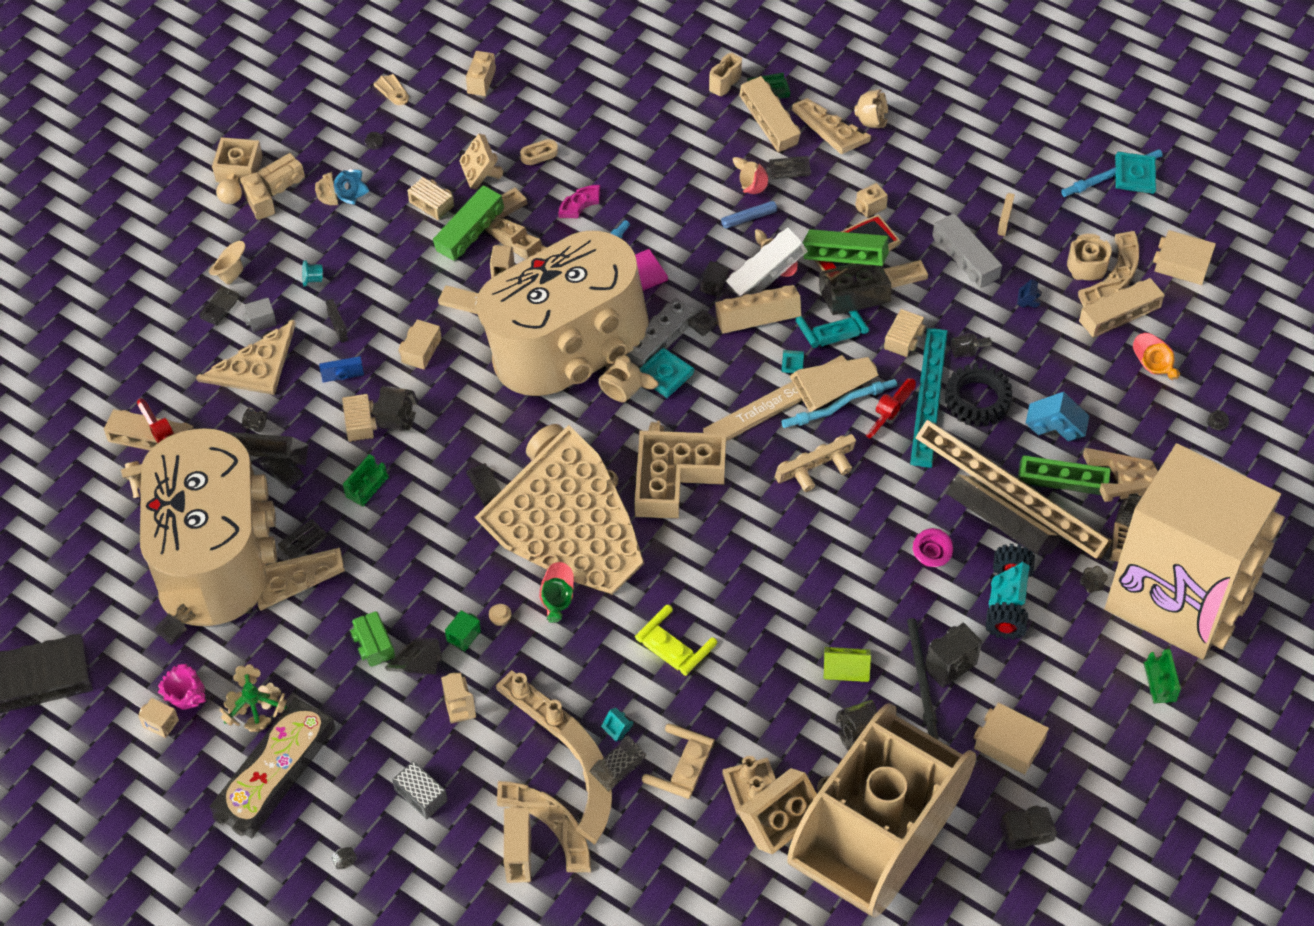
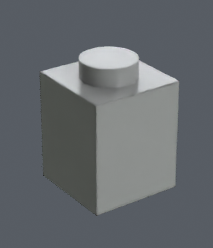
[243,298,277,332]

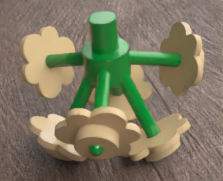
[219,664,287,732]

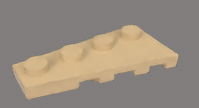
[792,98,871,154]
[257,548,345,611]

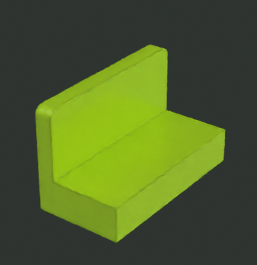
[823,647,871,682]

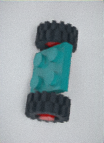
[985,544,1035,640]

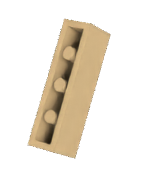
[739,76,801,153]
[1079,278,1165,338]
[715,285,801,334]
[104,409,194,450]

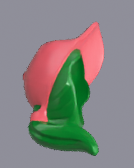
[539,562,574,623]

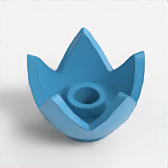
[334,169,369,205]

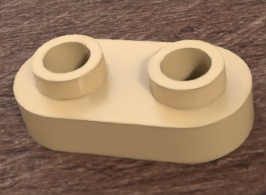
[520,139,558,165]

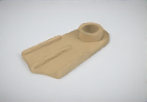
[374,74,409,105]

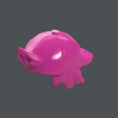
[158,664,206,710]

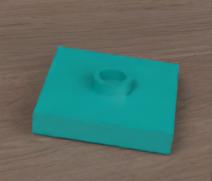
[1115,151,1156,194]
[639,347,695,398]

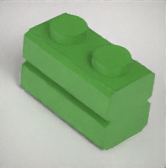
[350,611,395,667]

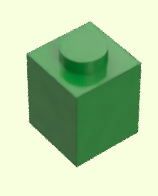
[445,610,481,652]

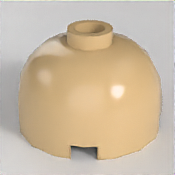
[855,89,888,129]

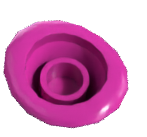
[912,528,953,567]

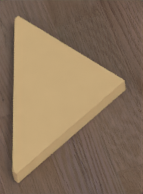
[196,320,296,395]

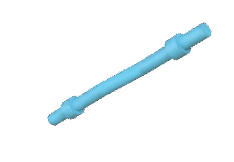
[781,379,897,428]

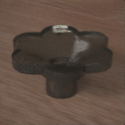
[1080,566,1108,593]

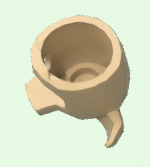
[599,355,658,402]

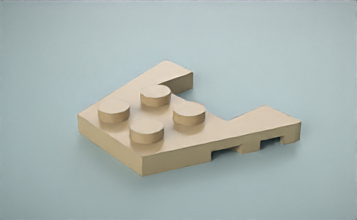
[1083,448,1158,502]

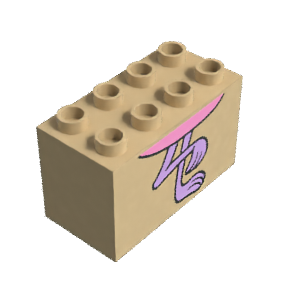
[1104,443,1285,660]

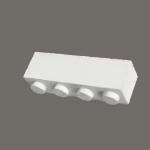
[726,228,808,297]

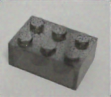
[819,264,891,315]

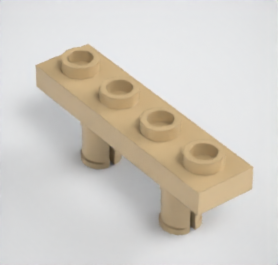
[775,434,856,492]
[496,670,580,738]

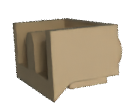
[441,673,476,724]

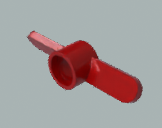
[866,378,916,439]
[137,398,174,443]

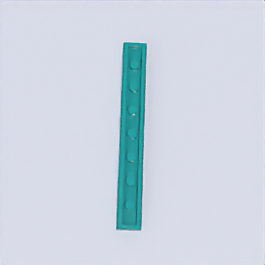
[910,328,948,468]

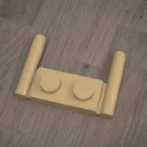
[642,723,715,799]

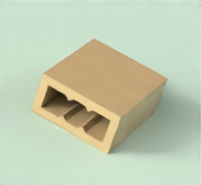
[1153,230,1216,285]
[974,702,1049,775]
[504,806,531,883]

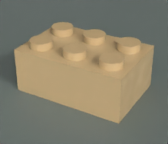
[737,768,817,854]

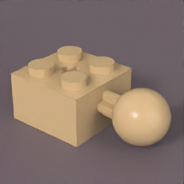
[212,137,263,204]

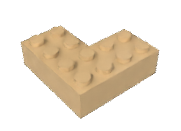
[635,431,726,518]

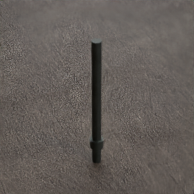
[907,618,939,740]

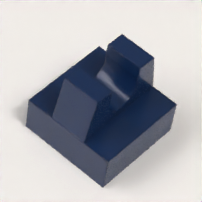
[1017,279,1042,308]

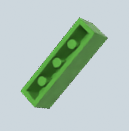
[433,185,505,262]
[803,229,889,266]
[1018,455,1110,495]

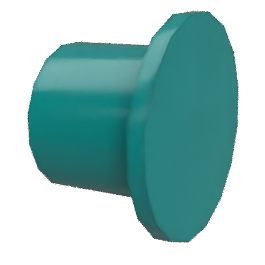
[302,260,323,286]

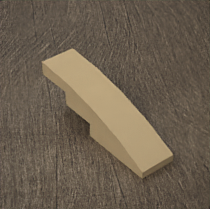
[486,217,547,259]

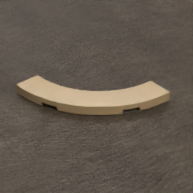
[1078,231,1139,307]
[557,718,612,844]
[497,781,591,872]

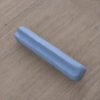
[721,201,777,229]

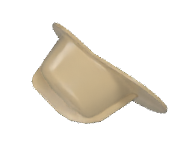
[209,241,245,285]

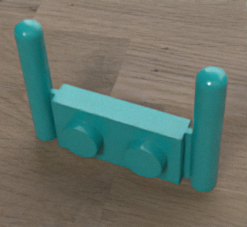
[796,302,869,348]

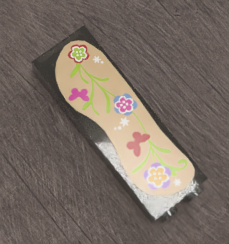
[210,697,336,839]

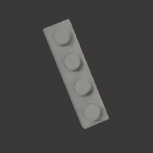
[933,214,1002,288]

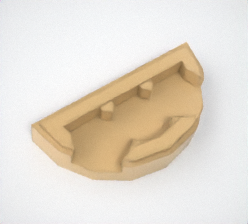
[315,172,338,205]

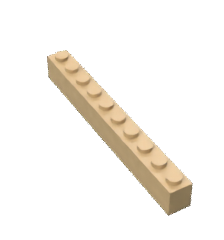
[916,420,1113,560]

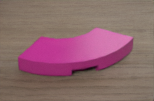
[558,185,600,219]

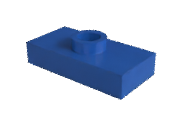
[319,356,364,383]

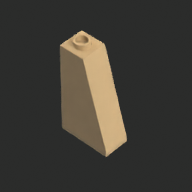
[789,357,878,412]

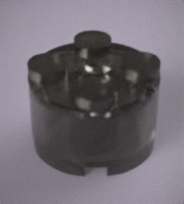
[373,386,417,432]
[836,700,877,751]

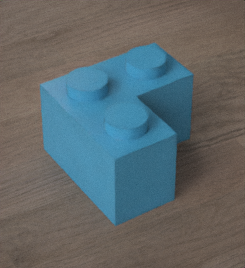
[1025,392,1089,442]

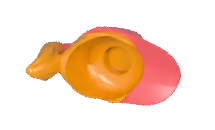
[1133,333,1180,381]

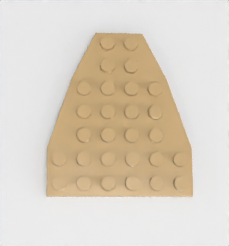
[475,425,644,595]

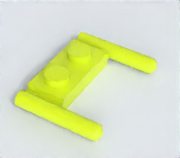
[635,605,718,676]

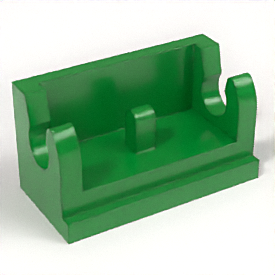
[343,454,389,507]
[1143,649,1181,704]

